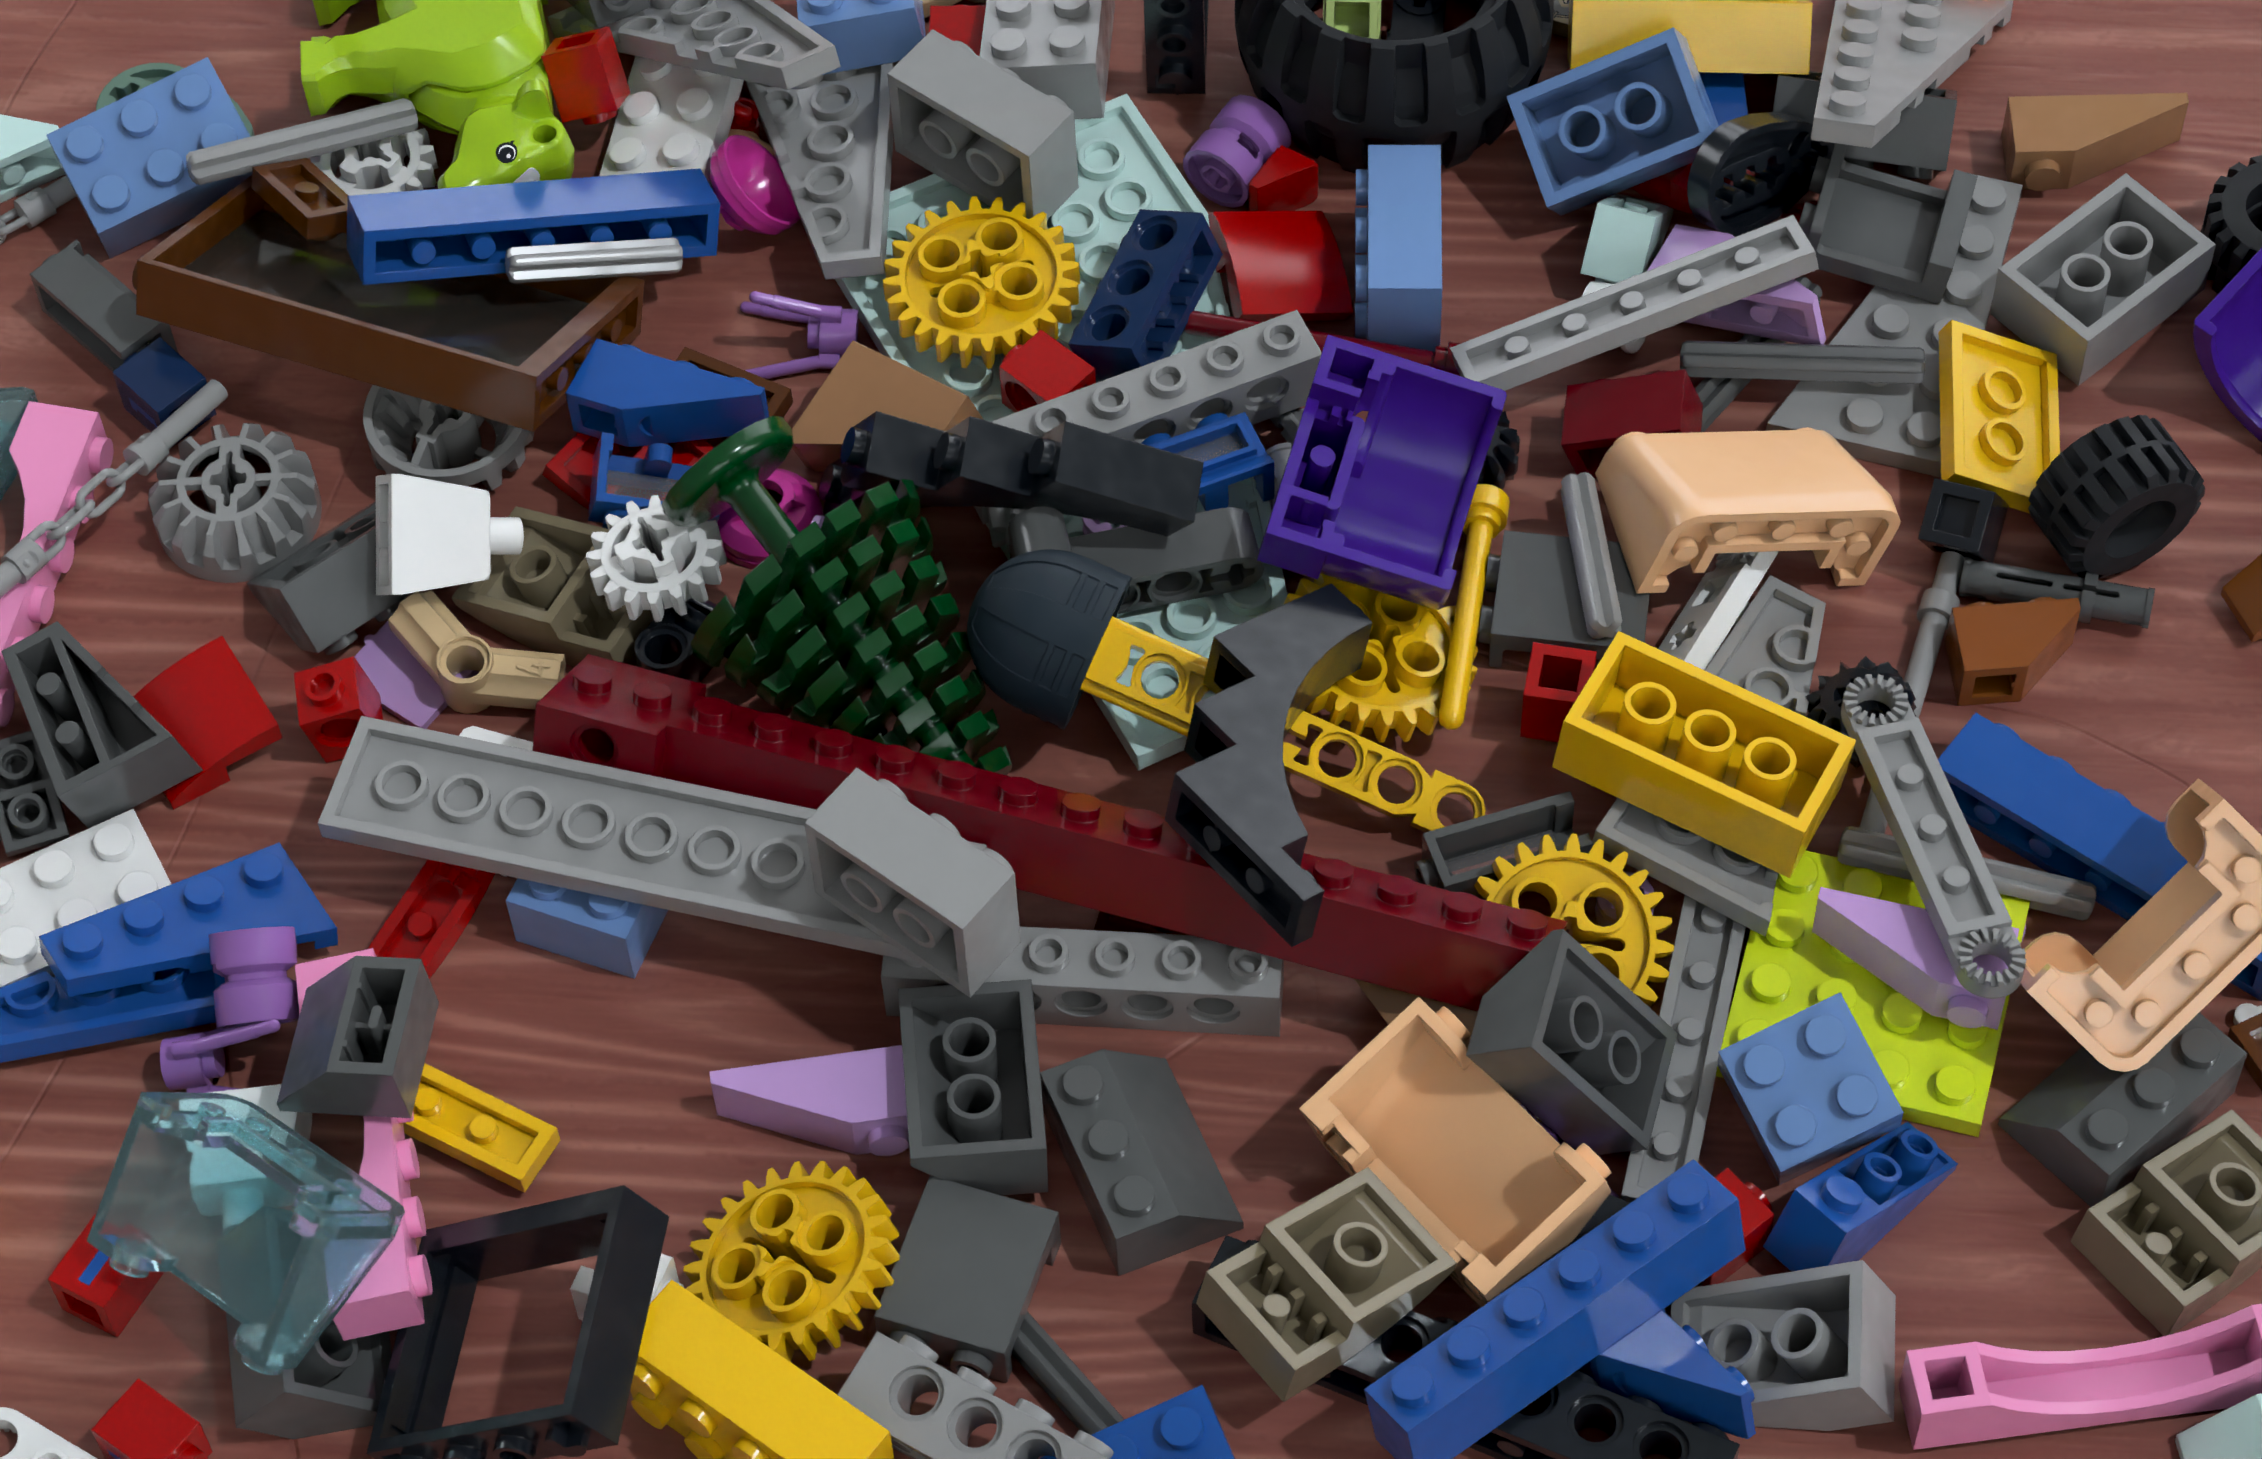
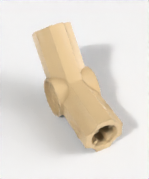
[388,590,566,714]

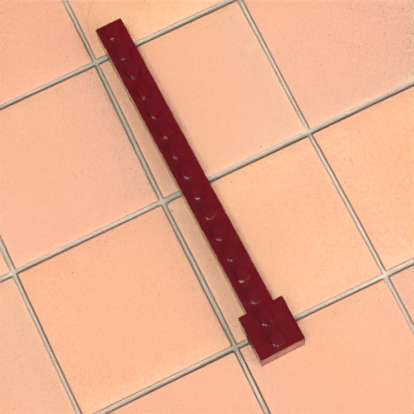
[532,654,1568,1011]

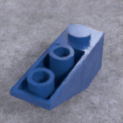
[565,339,769,447]
[1763,1121,1958,1271]
[1577,1309,1756,1439]

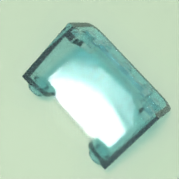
[87,1092,405,1375]

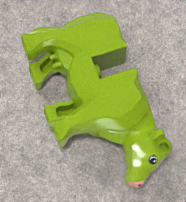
[300,0,574,189]

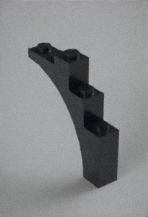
[819,411,1204,536]

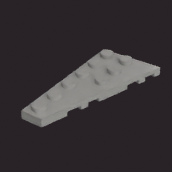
[547,0,841,90]
[1811,0,2014,148]
[745,61,899,280]
[1766,173,2023,477]
[1592,575,1826,936]

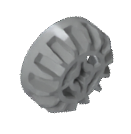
[363,344,534,491]
[148,423,322,583]

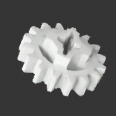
[310,128,438,196]
[586,495,727,622]

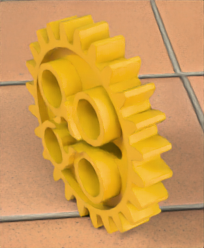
[883,196,1080,369]
[1284,573,1478,743]
[1474,833,1674,1007]
[683,1161,900,1362]

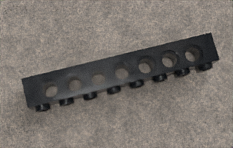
[1192,1235,1740,1459]

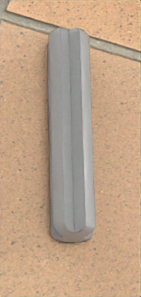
[505,237,683,283]
[1560,472,1623,640]

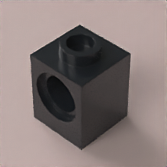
[1918,478,2009,563]

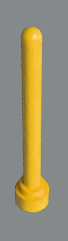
[1439,484,1510,730]

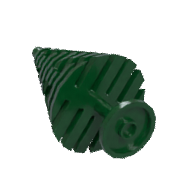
[661,416,1012,775]

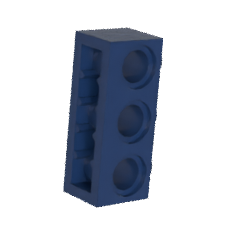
[1068,209,1223,383]

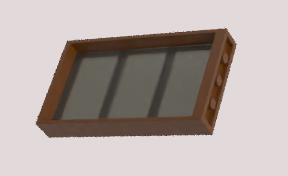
[132,175,645,432]

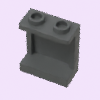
[1799,143,1978,304]
[1478,530,1650,668]
[874,1175,1061,1383]

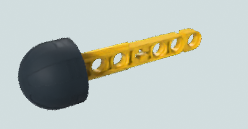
[967,549,1486,833]

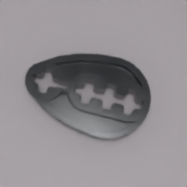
[1687,112,1834,237]

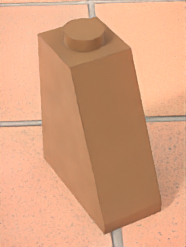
[792,340,984,472]

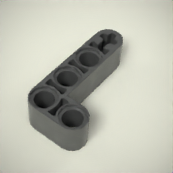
[1008,506,1264,614]

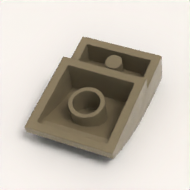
[451,506,654,667]
[2070,1109,2262,1336]
[1196,1167,1457,1402]

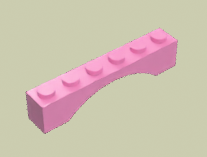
[0,401,113,727]
[295,948,433,1341]
[1898,1304,2262,1450]

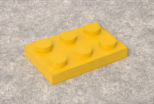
[1938,320,2060,513]

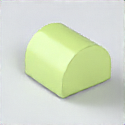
[1323,0,1382,39]

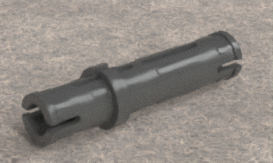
[1959,557,2155,629]

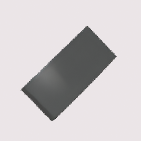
[0,730,70,857]

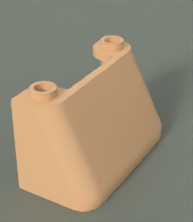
[1595,427,1901,594]
[2021,778,2262,1072]
[1299,997,1612,1308]

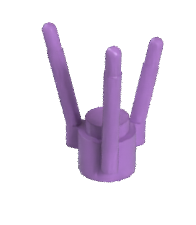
[740,291,859,379]
[160,1019,282,1095]

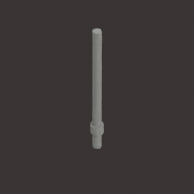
[1859,551,1965,834]

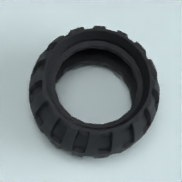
[1234,0,1554,173]

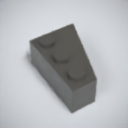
[1,621,203,828]

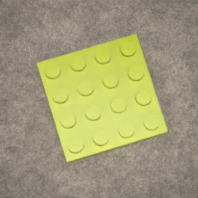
[1716,850,2030,1137]

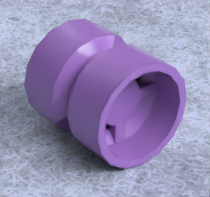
[1183,95,1291,208]
[208,926,299,1028]

